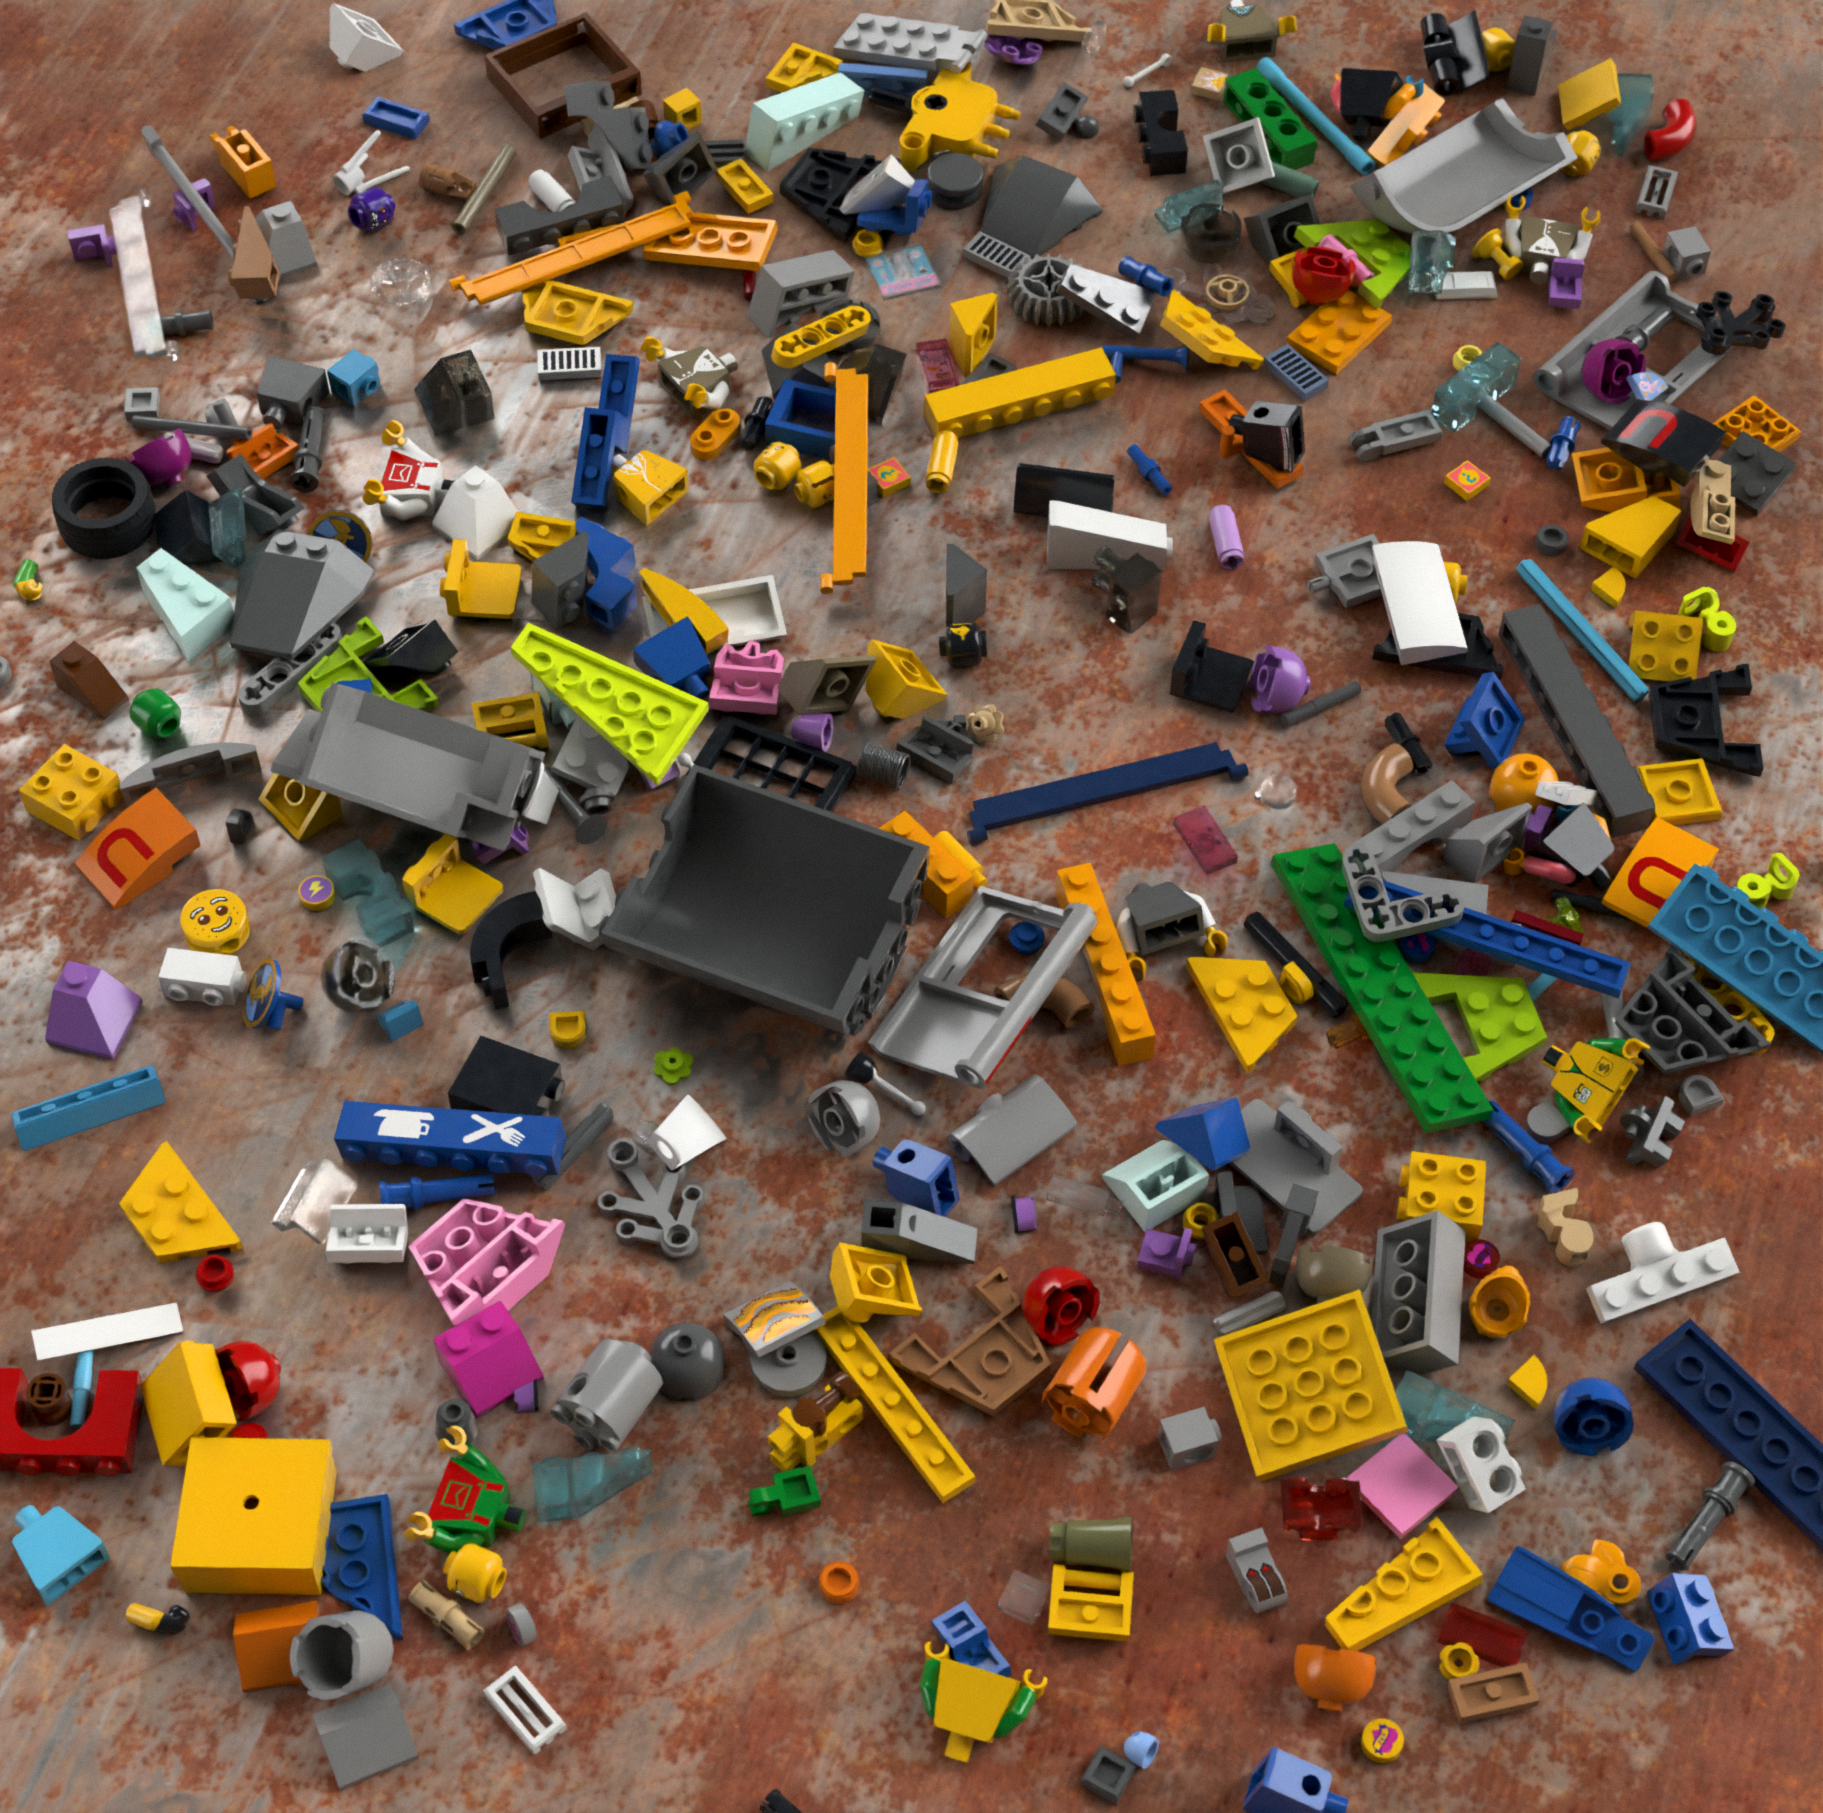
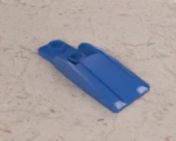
[1488,1546,1655,1671]

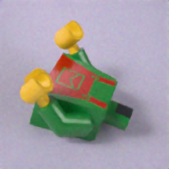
[404,1426,526,1554]

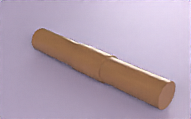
[1629,221,1678,283]

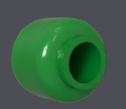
[130,688,181,739]

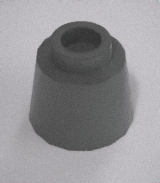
[435,1399,479,1445]

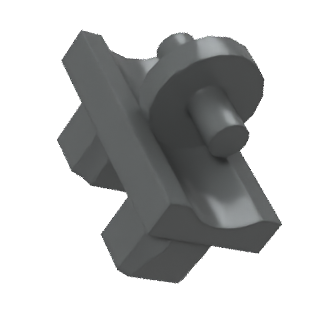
[1620,1096,1685,1168]

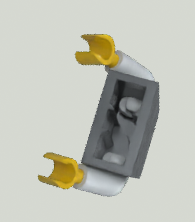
[1116,882,1228,980]

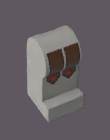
[1226,1527,1288,1614]

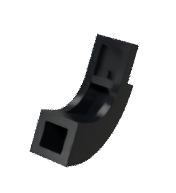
[470,891,553,1010]

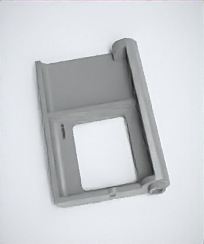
[1534,271,1747,430]

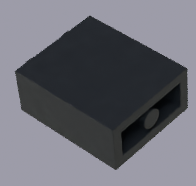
[448,1036,565,1117]

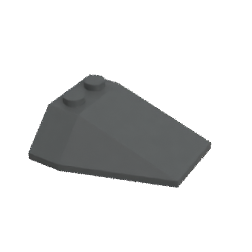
[230,530,375,659]

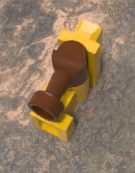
[768,1371,863,1472]

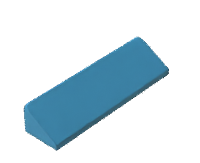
[11,1065,166,1150]

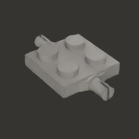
[1307,534,1382,608]

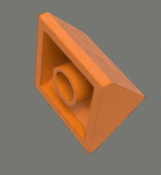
[233,1600,319,1693]

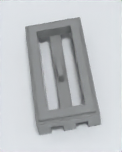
[1635,165,1678,219]

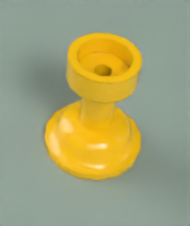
[1472,228,1523,281]

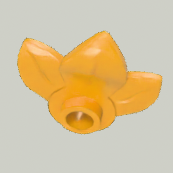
[1561,1540,1641,1605]

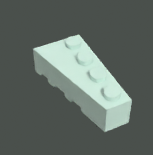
[744,72,864,172]

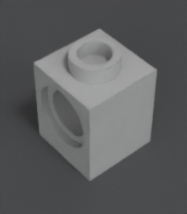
[1662,226,1711,280]
[1158,1407,1221,1471]

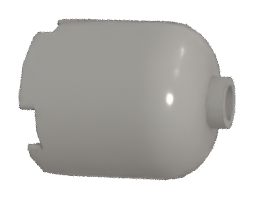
[289,1610,394,1700]

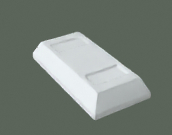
[1432,271,1498,300]

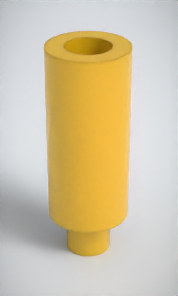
[934,831,988,890]

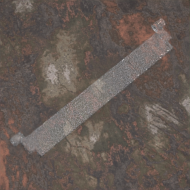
[109,188,180,360]

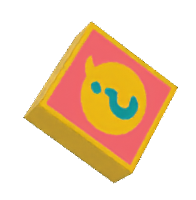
[867,457,911,497]
[1444,460,1491,501]

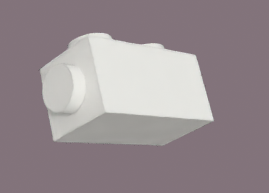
[158,948,246,1006]

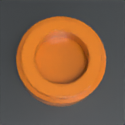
[819,1561,859,1604]

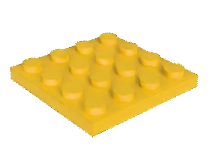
[1213,1289,1409,1482]

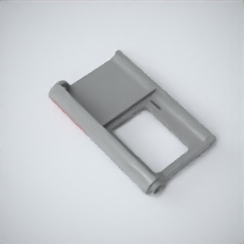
[868,886,1098,1089]

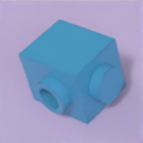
[327,349,380,407]

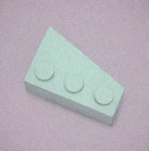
[136,548,234,662]

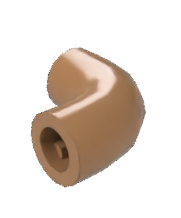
[1361,743,1413,825]
[994,973,1095,1029]

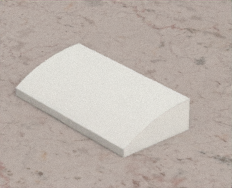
[1372,541,1467,665]
[642,575,787,650]

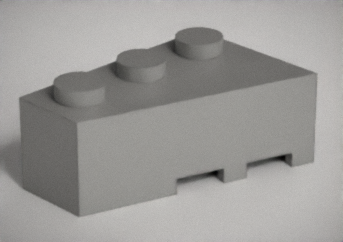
[747,250,855,338]

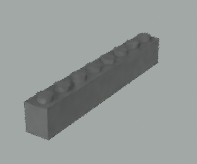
[1499,604,1655,838]

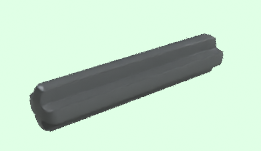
[532,1103,614,1191]

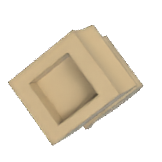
[1537,1188,1593,1267]

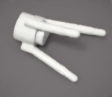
[333,130,410,195]

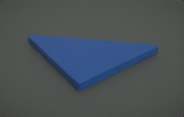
[321,1494,403,1641]

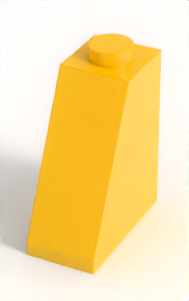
[1580,495,1682,579]

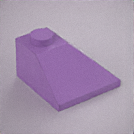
[45,961,143,1060]

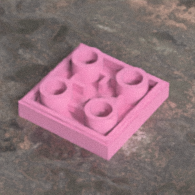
[1345,1434,1459,1539]

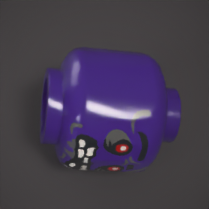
[348,187,395,232]

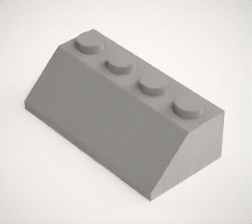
[1371,1210,1466,1373]

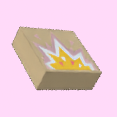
[1191,67,1229,101]

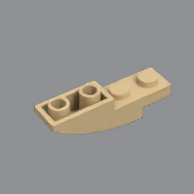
[1690,460,1735,544]

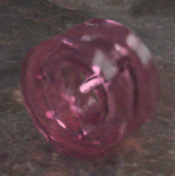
[1456,948,1490,976]

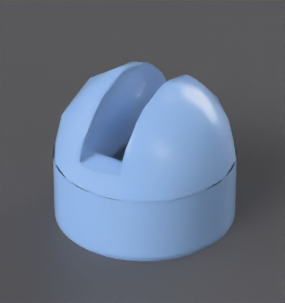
[1124,1731,1159,1769]

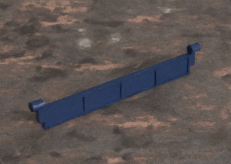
[967,742,1249,844]

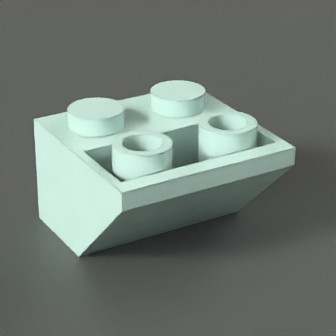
[1102,1140,1209,1232]

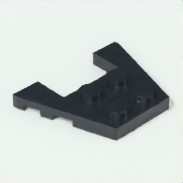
[780,148,901,241]
[1648,664,1764,777]

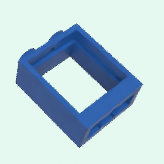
[765,379,836,460]

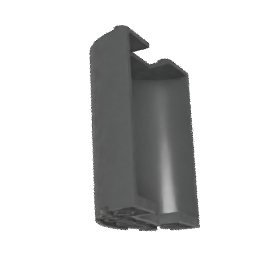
[599,764,930,1036]

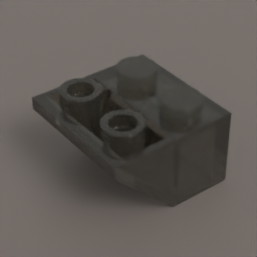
[414,349,495,437]

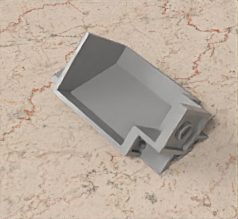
[270,682,545,851]

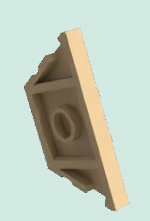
[985,0,1093,42]

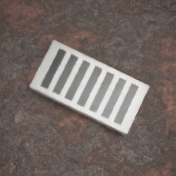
[537,347,602,381]

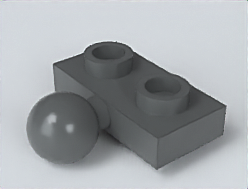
[1036,82,1099,141]

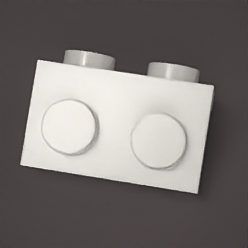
[326,1204,408,1264]

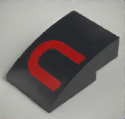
[1601,399,1726,487]

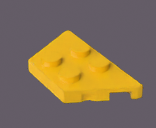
[522,280,634,346]
[1160,290,1265,370]
[1186,957,1298,1074]
[119,1141,243,1263]

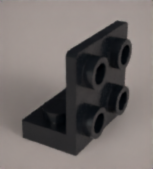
[1170,620,1254,713]

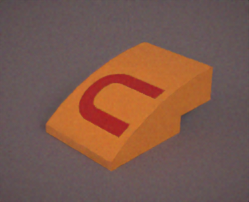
[75,787,201,911]

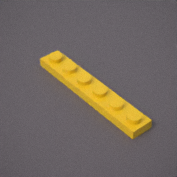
[814,1306,976,1503]

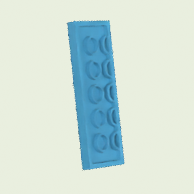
[1647,863,1823,1054]

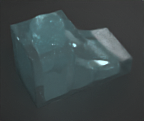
[1408,230,1456,295]

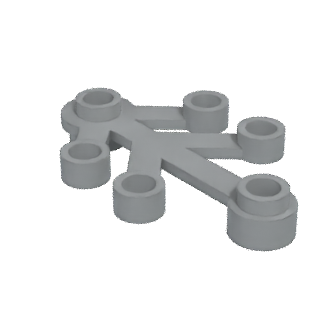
[598,1139,704,1258]

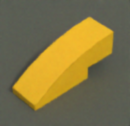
[639,568,729,655]

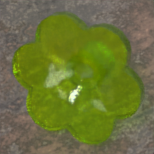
[1549,897,1583,933]

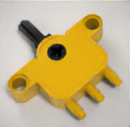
[869,61,1021,172]

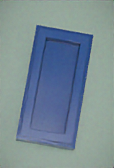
[362,97,430,139]

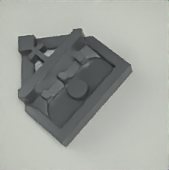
[896,715,973,784]

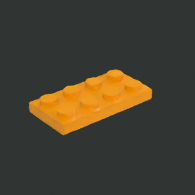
[642,212,778,271]

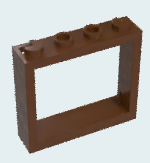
[484,12,642,139]

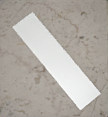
[31,1303,183,1360]

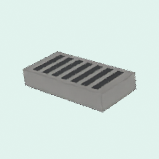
[963,231,1031,279]

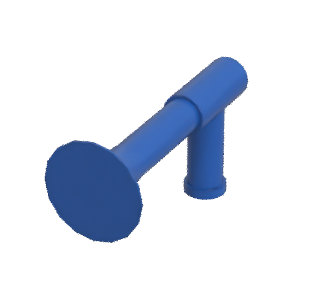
[1102,345,1191,383]

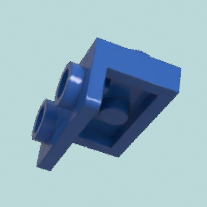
[1647,1573,1734,1664]

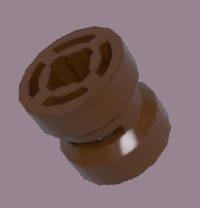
[26,1373,72,1426]

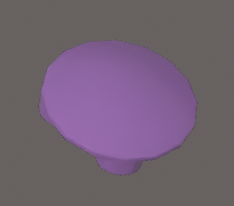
[984,34,1042,64]

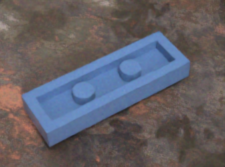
[838,63,927,97]

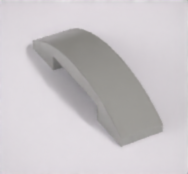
[119,742,262,808]

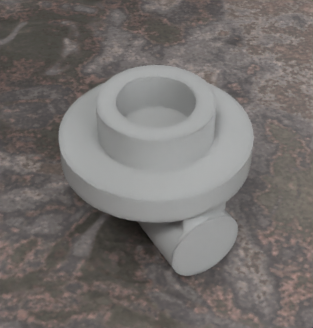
[205,399,238,426]

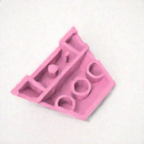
[408,1198,565,1325]

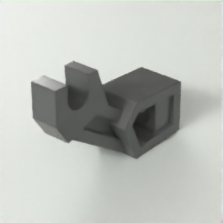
[1269,1183,1319,1287]

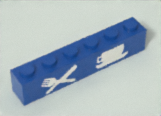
[334,1101,566,1177]

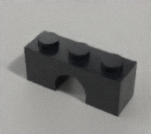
[1133,90,1188,176]

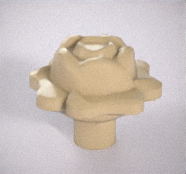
[967,704,1004,743]

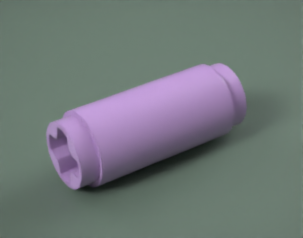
[1209,505,1244,570]

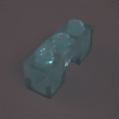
[1431,342,1522,433]
[322,839,415,950]

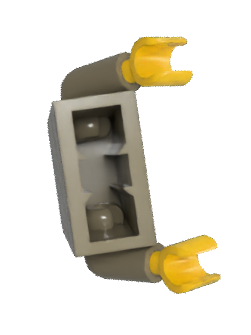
[1206,0,1297,63]

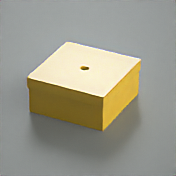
[170,1437,337,1595]

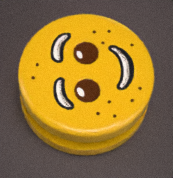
[180,889,250,955]

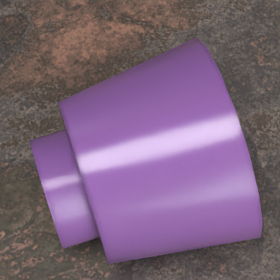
[792,714,833,752]

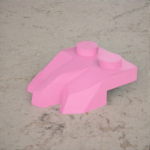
[709,640,784,715]

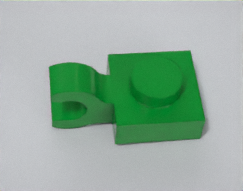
[748,1466,821,1516]

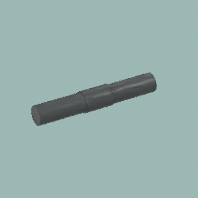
[1281,681,1361,727]

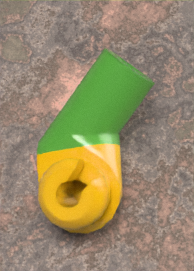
[13,559,43,601]

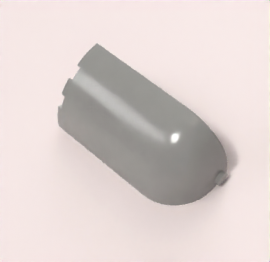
[1350,98,1578,236]

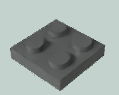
[1718,431,1797,516]

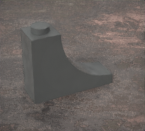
[1507,15,1557,95]

